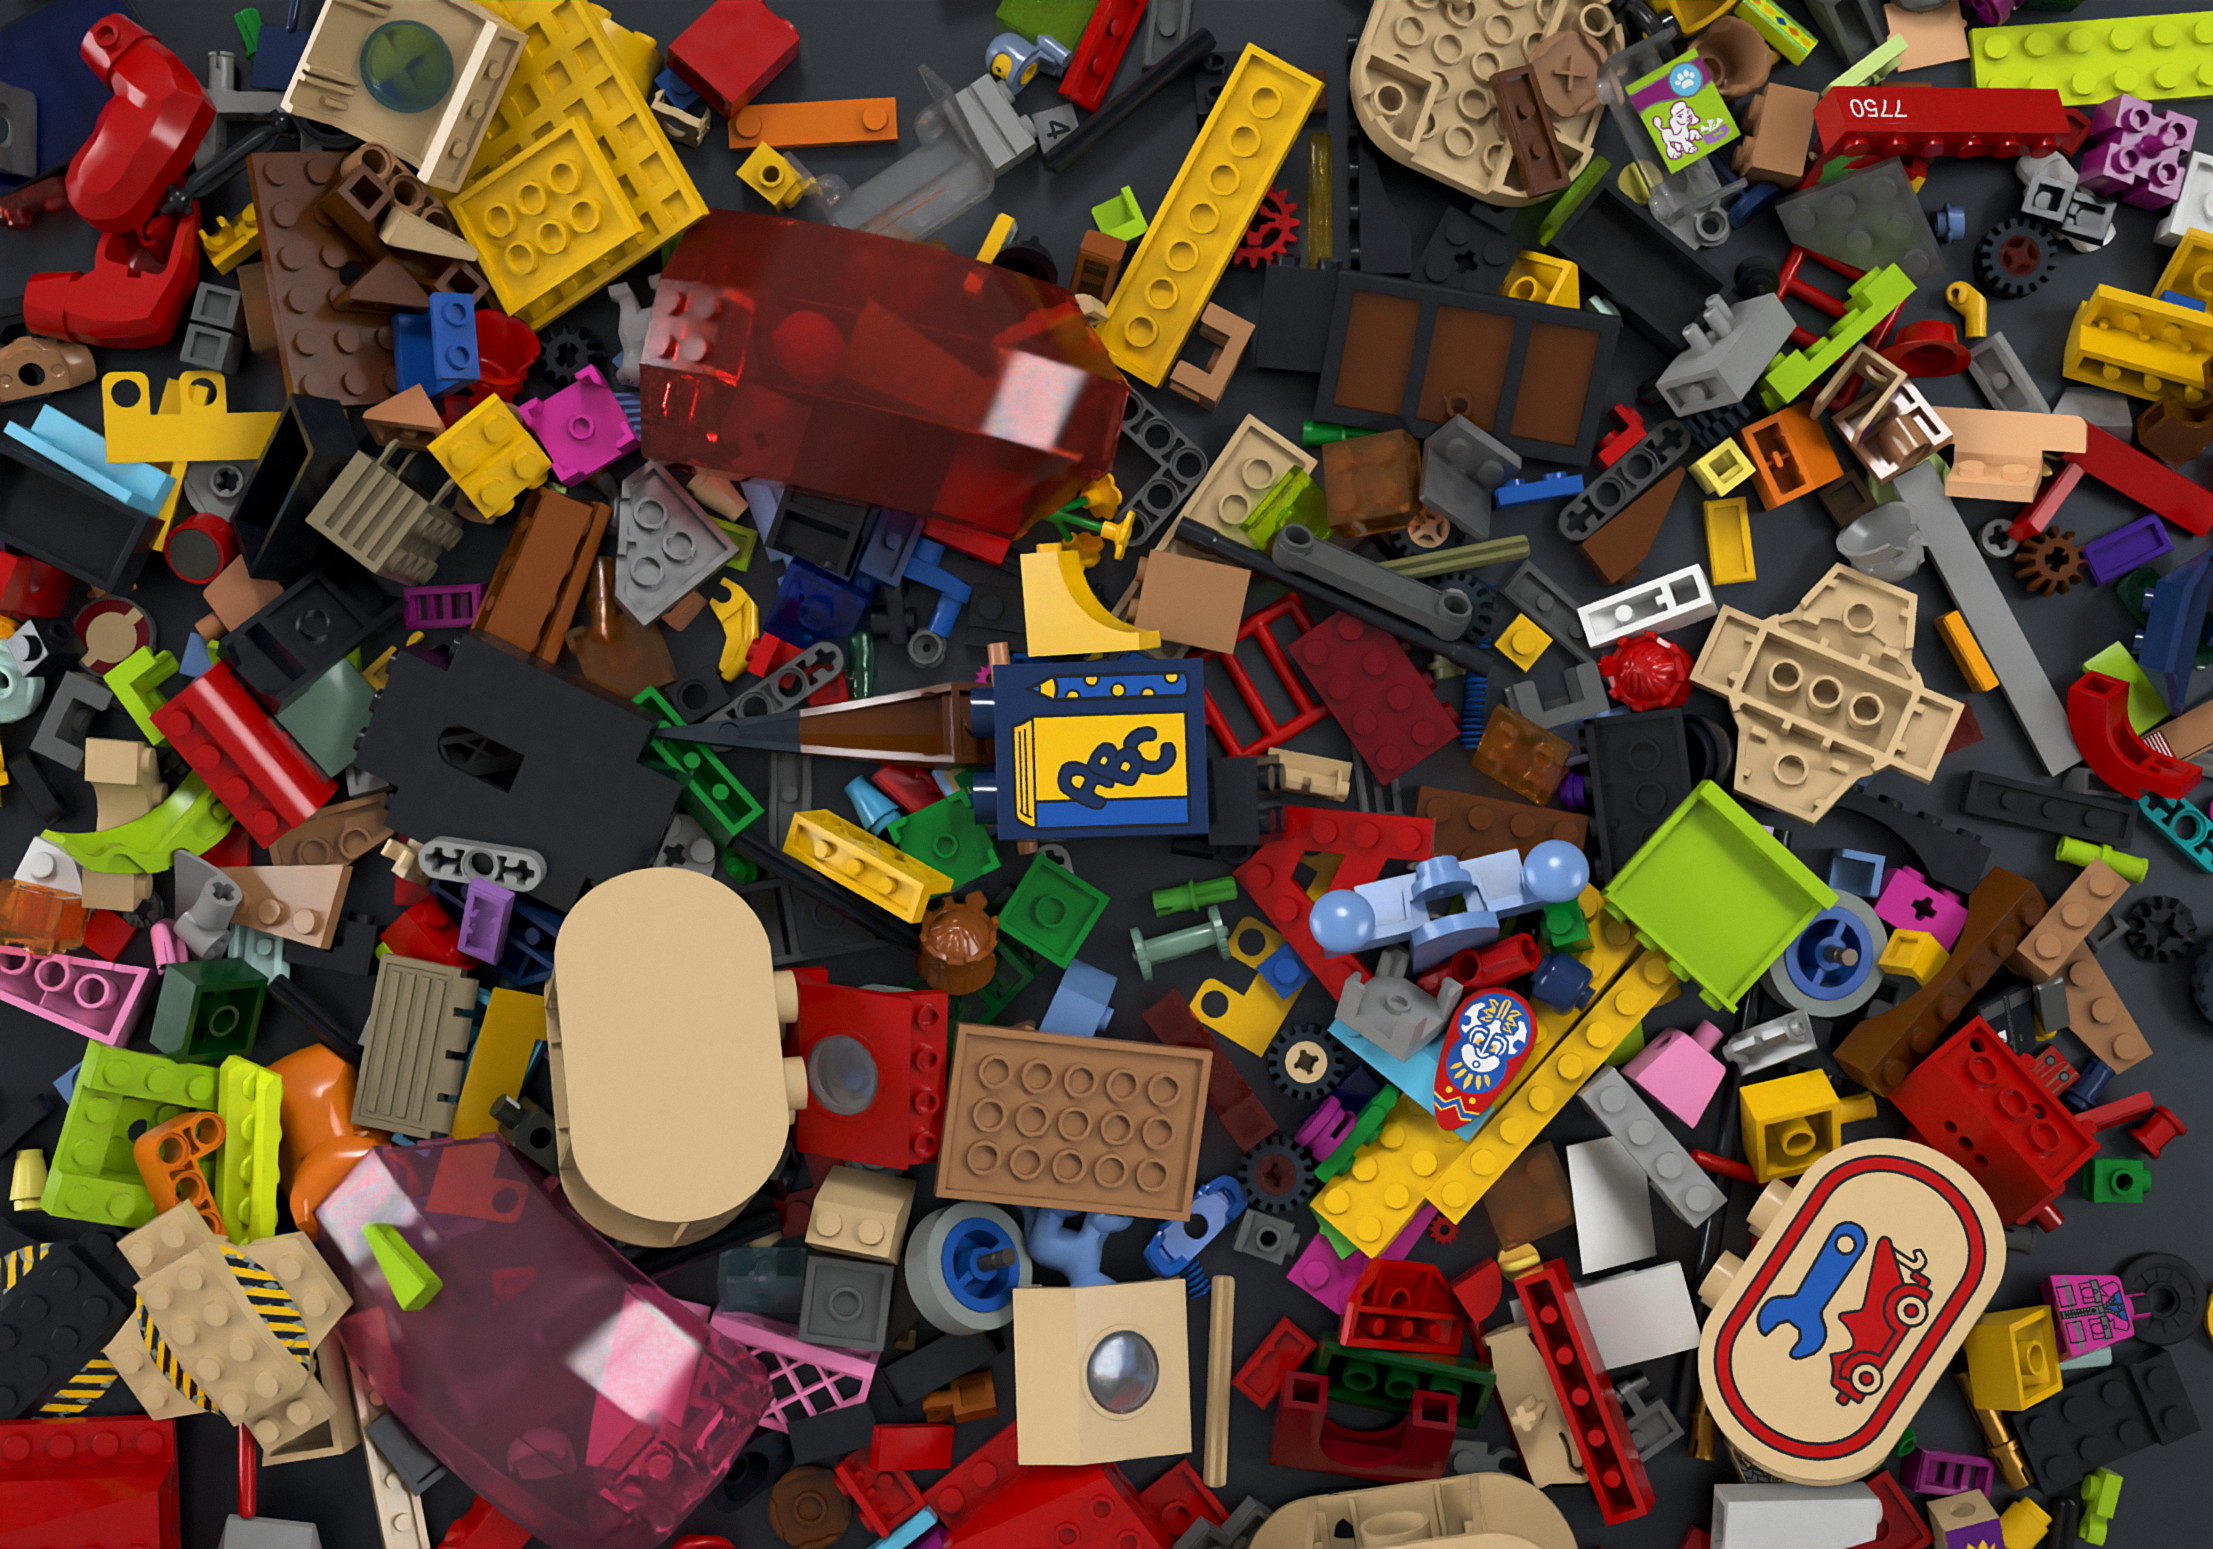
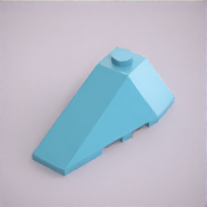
[1327,1018,1495,1143]

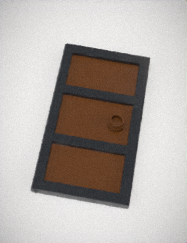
[1313,268,1623,467]

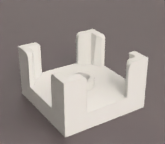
[2152,151,2213,247]

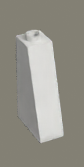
[1710,1481,1883,1549]

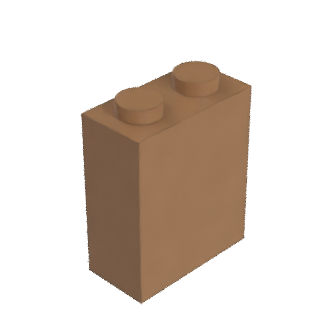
[1126,549,1251,655]

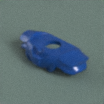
[1143,1174,1249,1278]

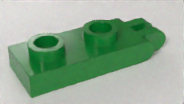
[1314,1084,1399,1184]

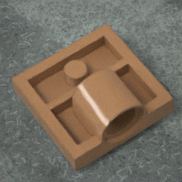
[1831,378,1953,487]

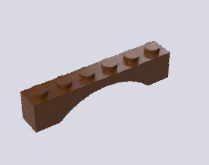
[1832,865,2049,1098]

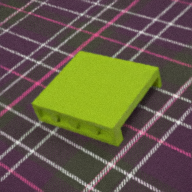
[1599,780,1840,1013]

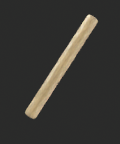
[1203,1275,1235,1488]

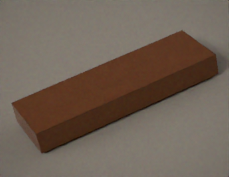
[1489,64,1572,200]

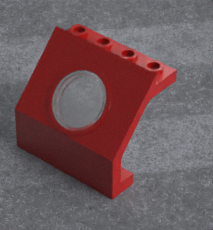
[781,966,948,1171]

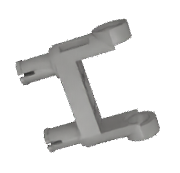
[195,51,330,171]

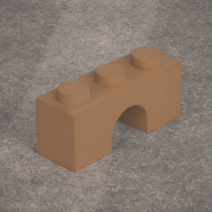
[2004,857,2131,987]

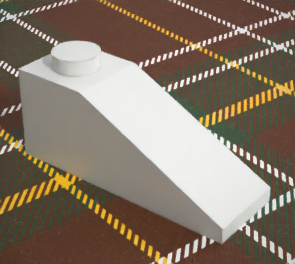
[1577,564,1719,649]

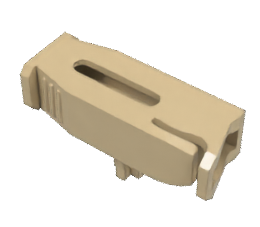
[1481,1318,1590,1489]

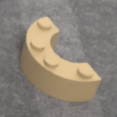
[82,737,169,912]

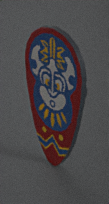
[1434,987,1538,1132]

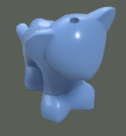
[1012,1204,1135,1287]

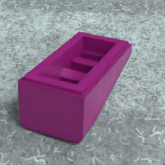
[403,583,489,630]
[1899,1444,1996,1501]

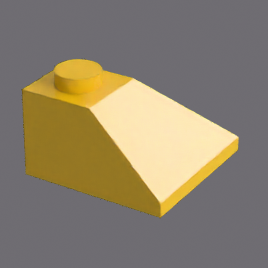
[1496,249,1580,309]

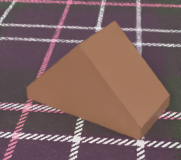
[362,383,446,452]

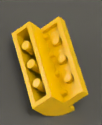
[2062,283,2213,403]

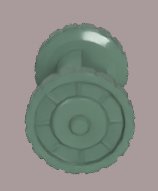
[1130,905,1232,983]

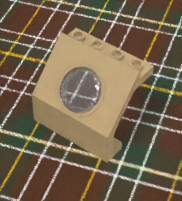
[1013,1275,1192,1465]

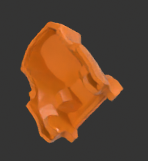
[265,1043,425,1243]

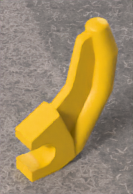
[709,577,759,683]

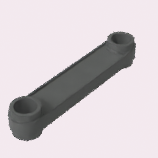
[1272,523,1472,641]

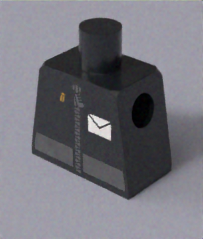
[1950,976,2036,1057]

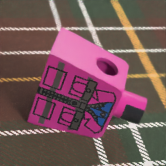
[2038,1275,2151,1363]

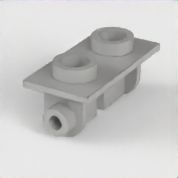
[1723,1008,1817,1076]

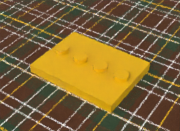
[446,116,645,317]

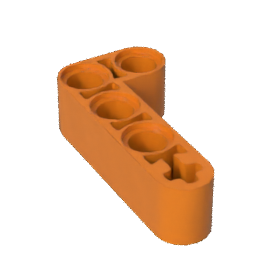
[133,1112,232,1243]

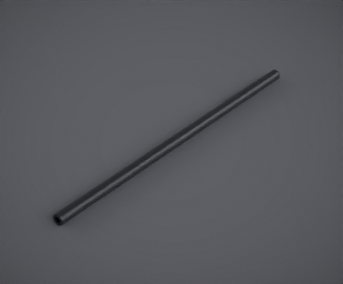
[1670,829,1793,1417]

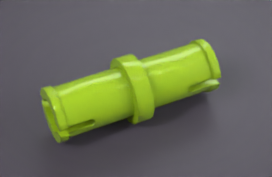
[2055,835,2148,885]

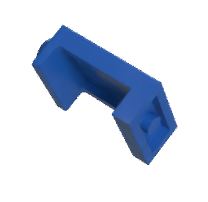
[391,292,480,402]

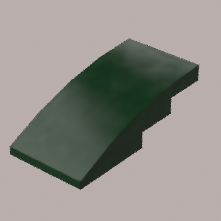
[903,883,1051,1062]

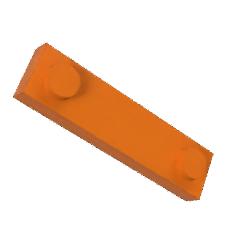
[728,97,899,152]

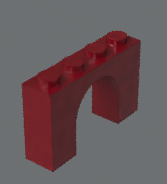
[1269,1370,1457,1484]

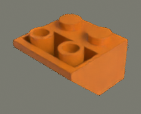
[1731,399,1844,512]

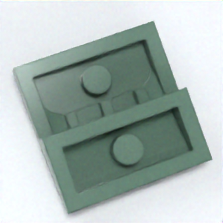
[274,657,377,778]

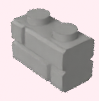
[947,73,1039,179]

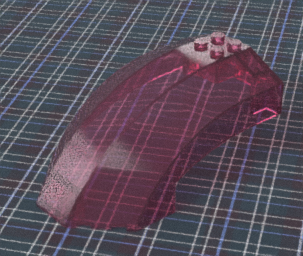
[315,1132,775,1549]

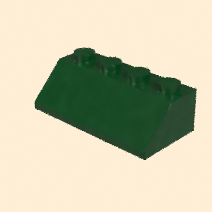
[1312,1330,1497,1430]

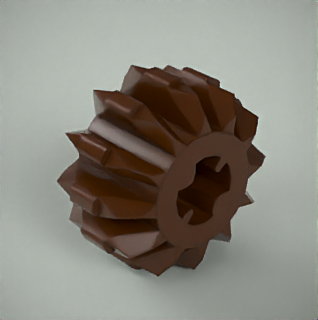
[2012,525,2089,598]

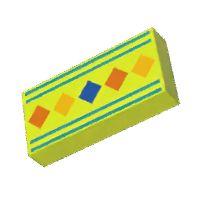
[1734,0,1819,66]

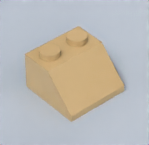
[805,1165,917,1266]

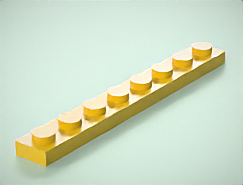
[1423,949,1679,1225]

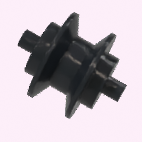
[1734,256,1780,301]

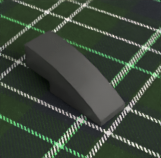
[1804,0,1886,69]

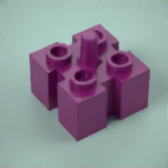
[2076,93,2198,211]

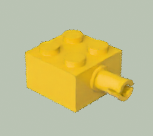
[1739,1068,1877,1184]

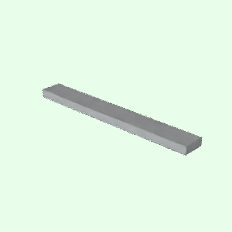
[1889,459,2084,777]

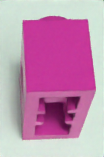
[1867,865,1968,952]

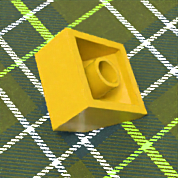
[1962,1305,2063,1411]

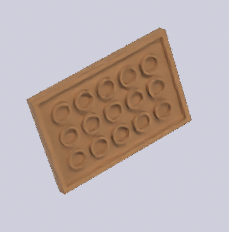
[933,1022,1213,1222]

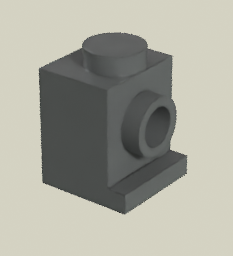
[1232,1204,1300,1265]

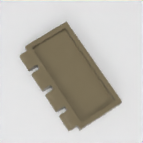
[350,953,480,1139]

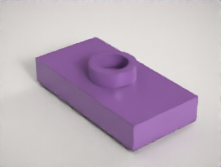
[457,877,515,966]

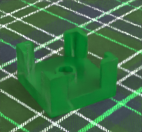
[886,788,1004,901]

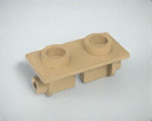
[1268,747,1352,802]

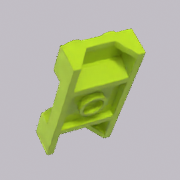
[1753,263,1917,415]

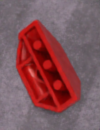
[1337,1257,1467,1355]

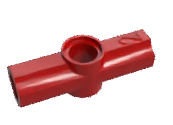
[1417,933,1542,999]

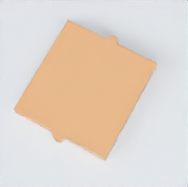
[1882,0,1970,74]

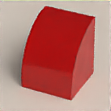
[1448,1256,1502,1325]

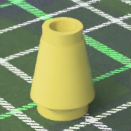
[9,1149,48,1212]

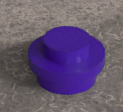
[1560,771,1592,814]

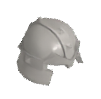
[1836,501,1929,583]

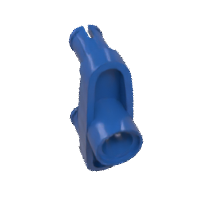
[848,535,973,638]

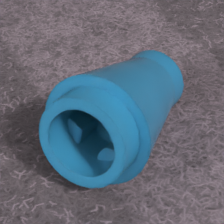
[844,775,902,839]

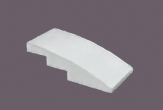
[1508,1260,1701,1370]

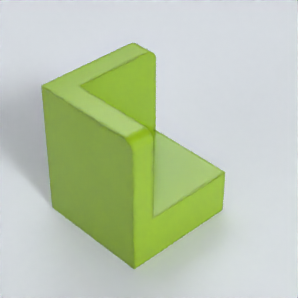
[1091,185,1149,250]

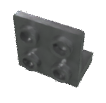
[1419,414,1522,542]

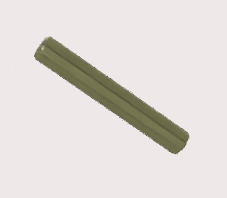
[1377,534,1530,579]

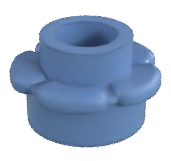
[1934,202,1965,244]

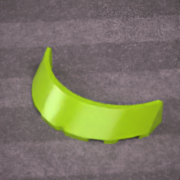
[40,640,237,874]

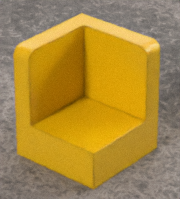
[1877,928,1950,987]

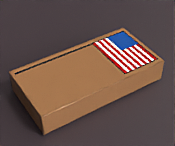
[2139,700,2213,762]

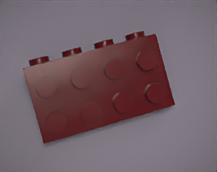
[1287,611,1462,787]

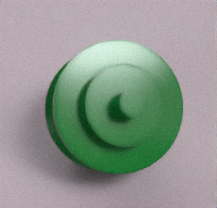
[722,846,767,884]

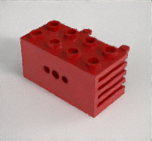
[1887,1015,2102,1227]

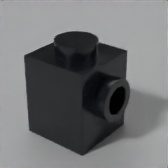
[6,617,88,678]

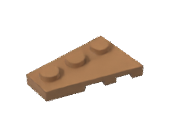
[269,791,398,866]

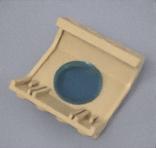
[280,0,529,193]

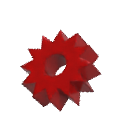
[1427,1213,1461,1246]

